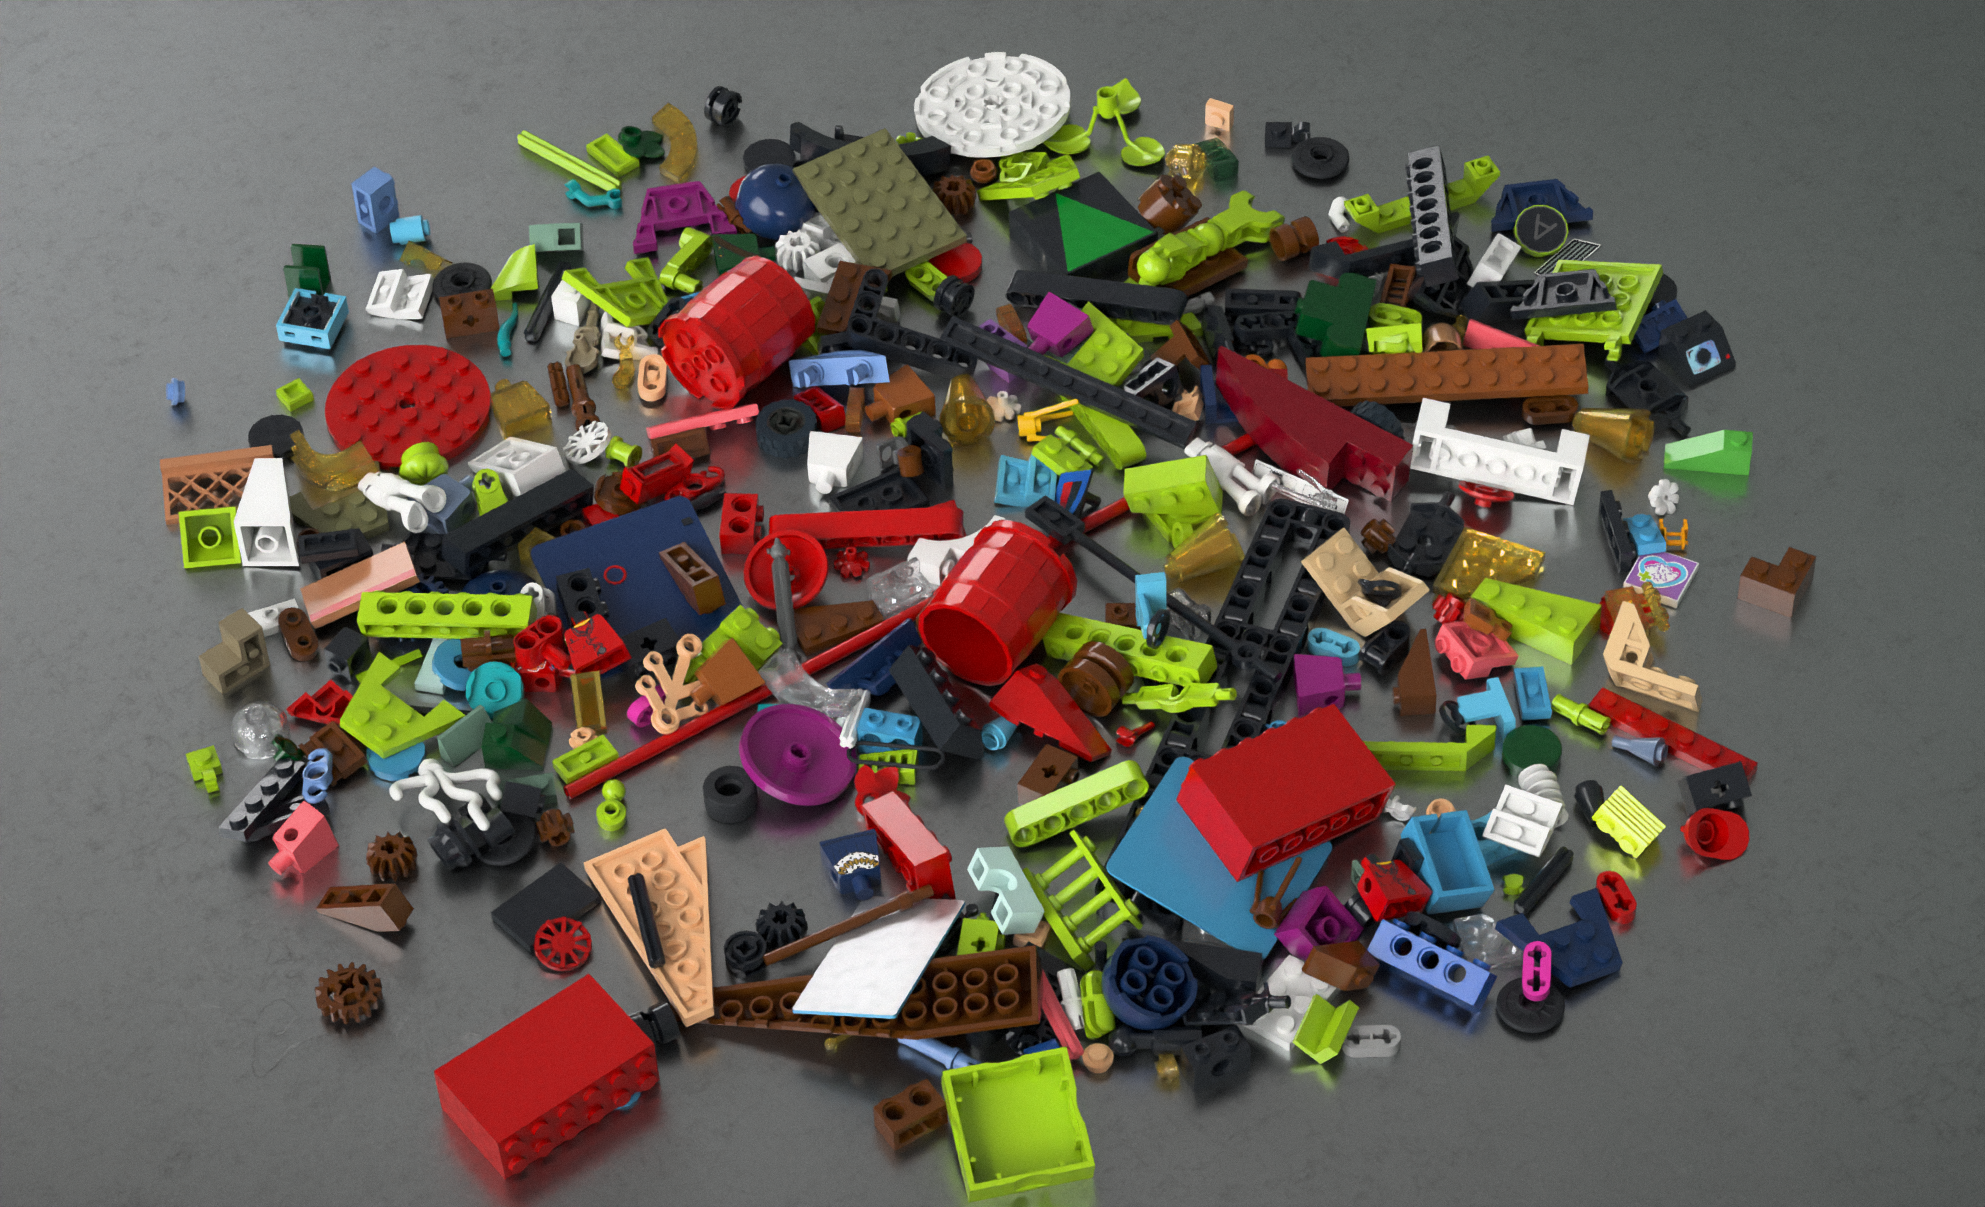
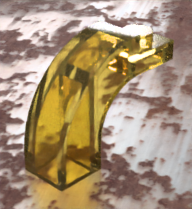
[290,429,379,491]

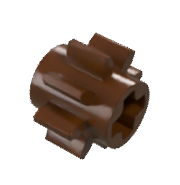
[1360,518,1396,554]
[536,809,575,846]

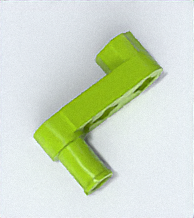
[659,227,713,294]

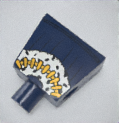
[819,829,881,900]

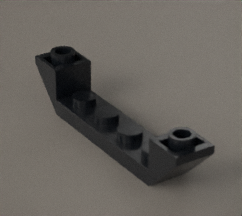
[1309,212,1460,279]

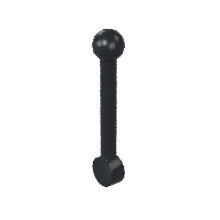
[939,904,978,951]

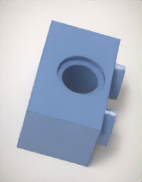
[351,166,399,234]

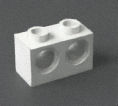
[1467,233,1521,287]

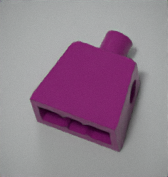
[1027,292,1094,357]
[1293,654,1361,716]

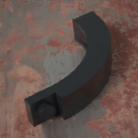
[789,122,951,176]

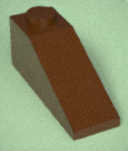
[659,542,726,615]
[1392,629,1437,716]
[316,883,414,932]

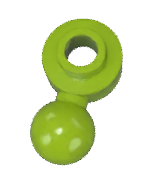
[596,779,627,831]

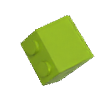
[178,506,242,568]

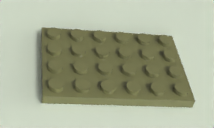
[793,128,967,276]

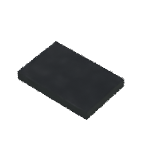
[829,467,930,512]
[491,862,601,953]

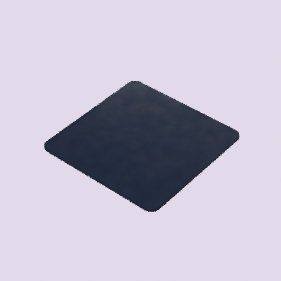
[531,496,742,681]

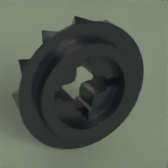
[1006,1015,1055,1055]

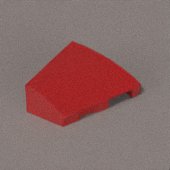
[286,680,353,728]

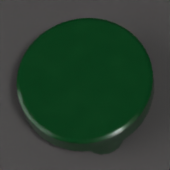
[1502,725,1562,778]

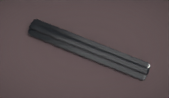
[524,261,572,342]
[628,873,666,969]

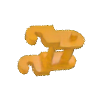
[1658,519,1688,550]

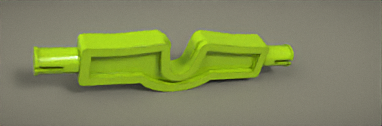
[1121,683,1237,713]

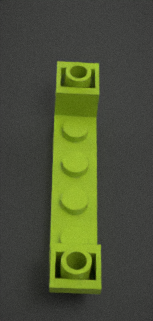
[1344,155,1500,234]
[1363,724,1496,771]

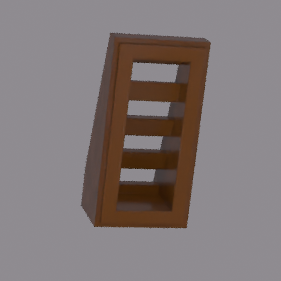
[1379,263,1417,308]

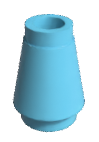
[981,716,1019,750]

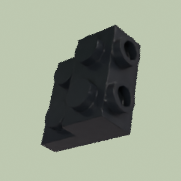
[906,411,954,491]

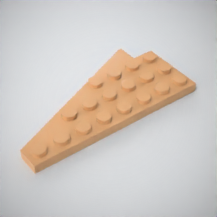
[584,828,714,1027]

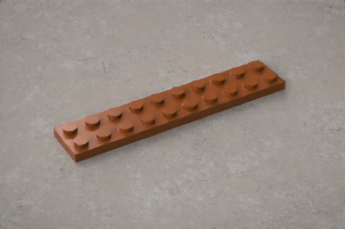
[1306,344,1588,406]

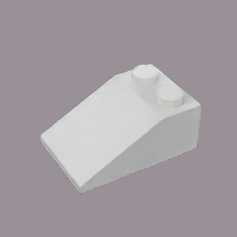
[468,436,566,500]

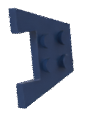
[1495,888,1623,988]

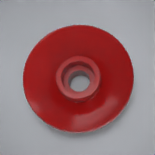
[1458,480,1514,507]

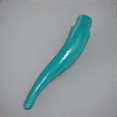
[497,303,518,357]

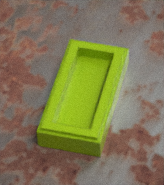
[586,133,639,178]

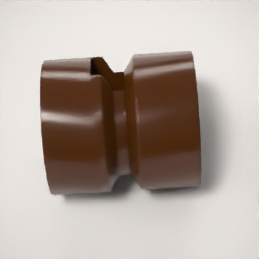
[1269,216,1319,261]

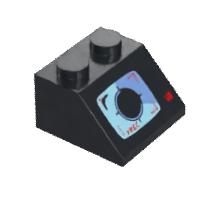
[1658,310,1736,387]

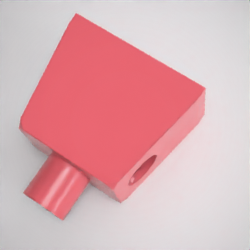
[268,800,339,875]

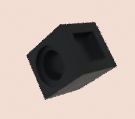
[324,627,372,679]
[500,781,546,818]

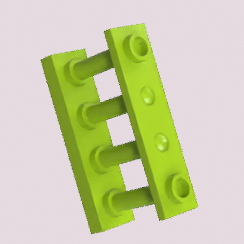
[1022,830,1143,971]

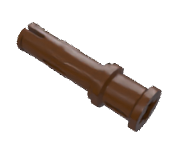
[566,364,600,431]

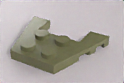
[289,461,390,540]

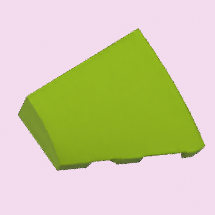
[999,151,1050,184]
[490,244,538,301]

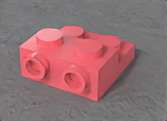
[1434,621,1519,680]

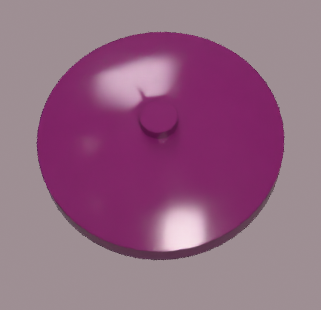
[739,704,857,806]

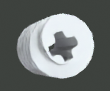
[1518,764,1569,828]

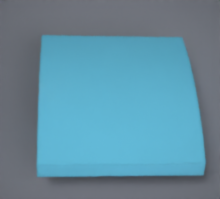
[994,454,1057,507]

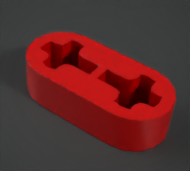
[1596,871,1637,924]

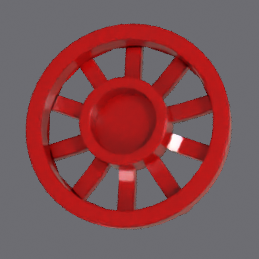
[534,916,592,972]

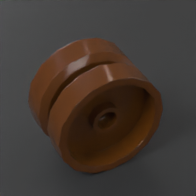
[1058,641,1134,717]

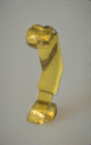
[612,332,635,389]

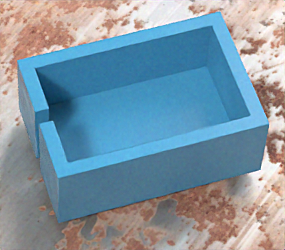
[1400,810,1495,914]

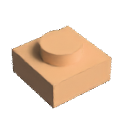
[1205,98,1234,131]

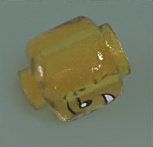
[1165,143,1207,179]

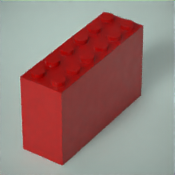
[1176,704,1396,882]
[434,974,660,1180]

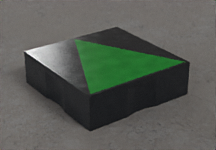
[1009,171,1158,280]

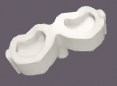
[1382,795,1417,821]

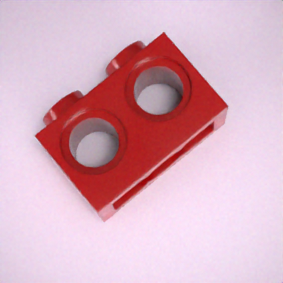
[719,493,764,555]

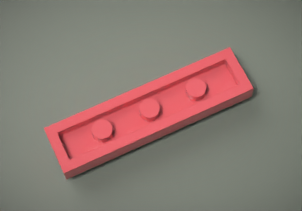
[646,403,759,439]

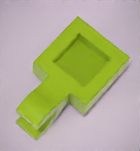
[185,745,223,793]

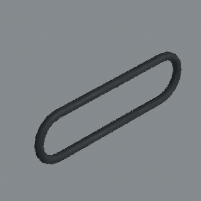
[846,741,946,770]

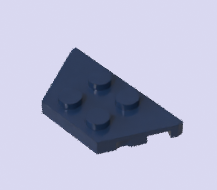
[1490,179,1593,232]

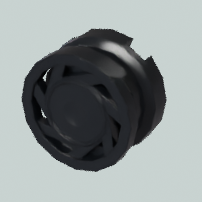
[704,86,742,127]
[934,275,975,318]
[724,930,767,980]

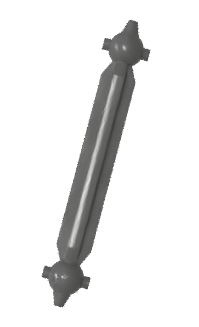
[767,538,802,670]

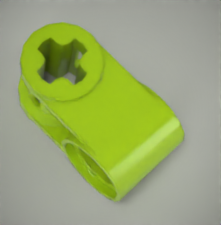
[472,468,508,516]

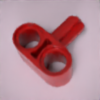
[513,615,572,671]

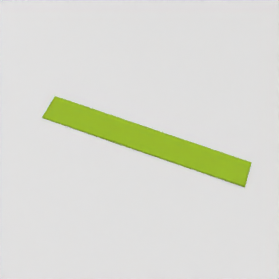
[355,649,423,683]

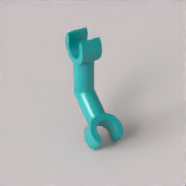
[564,179,622,209]

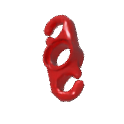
[664,466,725,501]

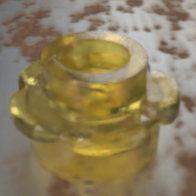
[1154,1053,1180,1083]

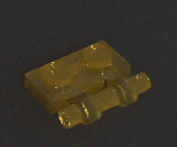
[1604,581,1670,636]

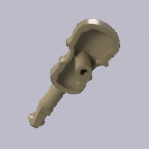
[565,301,601,374]

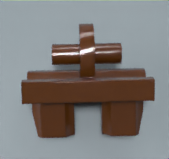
[460,630,516,672]

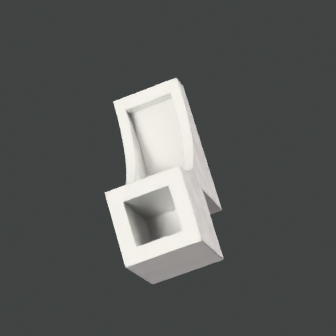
[908,515,1005,586]

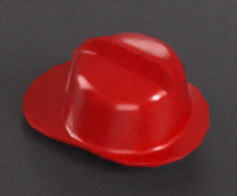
[1680,808,1749,860]

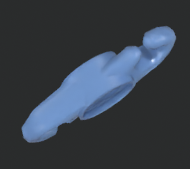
[302,748,333,804]

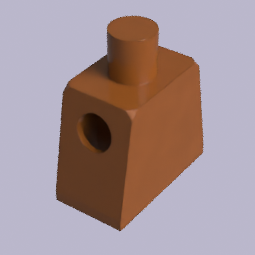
[865,364,936,424]
[690,637,765,706]

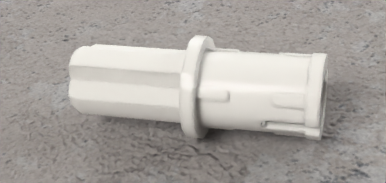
[1057,968,1084,1031]

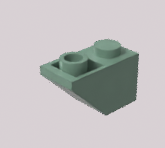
[529,223,584,252]

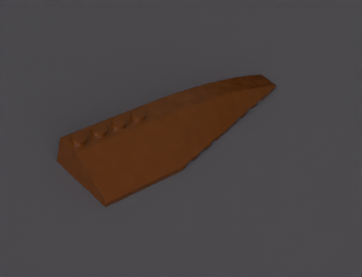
[671,945,1043,1040]

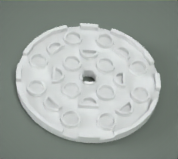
[914,52,1071,158]

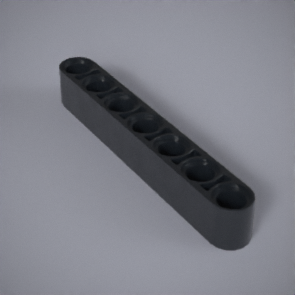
[1005,270,1188,325]

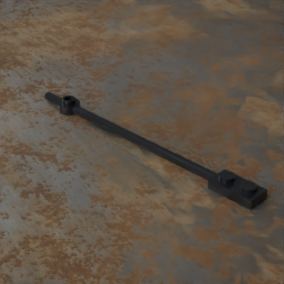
[1025,495,1282,683]

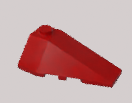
[988,663,1112,762]

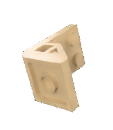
[1301,528,1430,637]
[1603,601,1703,712]

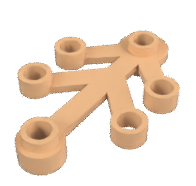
[635,634,708,734]

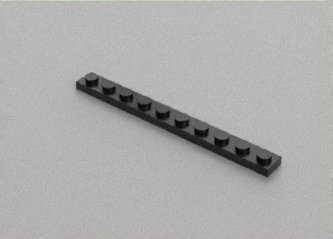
[940,316,1198,450]

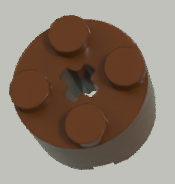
[1137,175,1202,235]

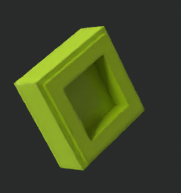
[275,378,314,412]

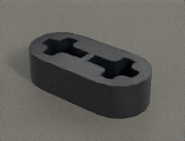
[647,297,687,346]

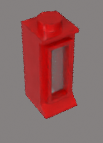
[620,444,694,505]

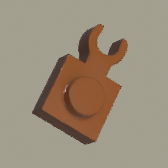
[1463,597,1512,641]

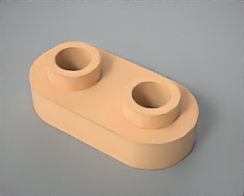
[638,354,668,401]

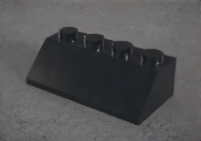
[889,645,984,760]

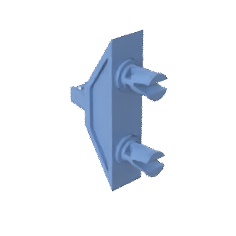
[788,350,890,388]

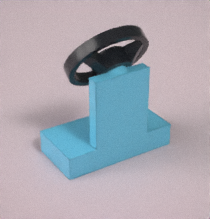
[1135,572,1170,649]
[1439,677,1516,741]

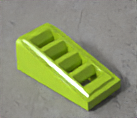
[857,749,919,785]

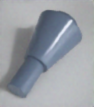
[1612,735,1668,766]

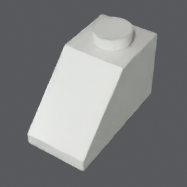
[551,280,591,326]

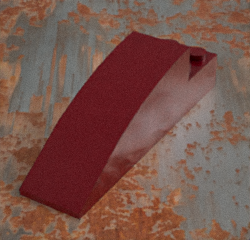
[1215,345,1413,502]

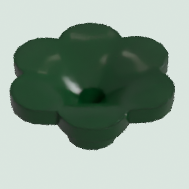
[272,734,304,761]

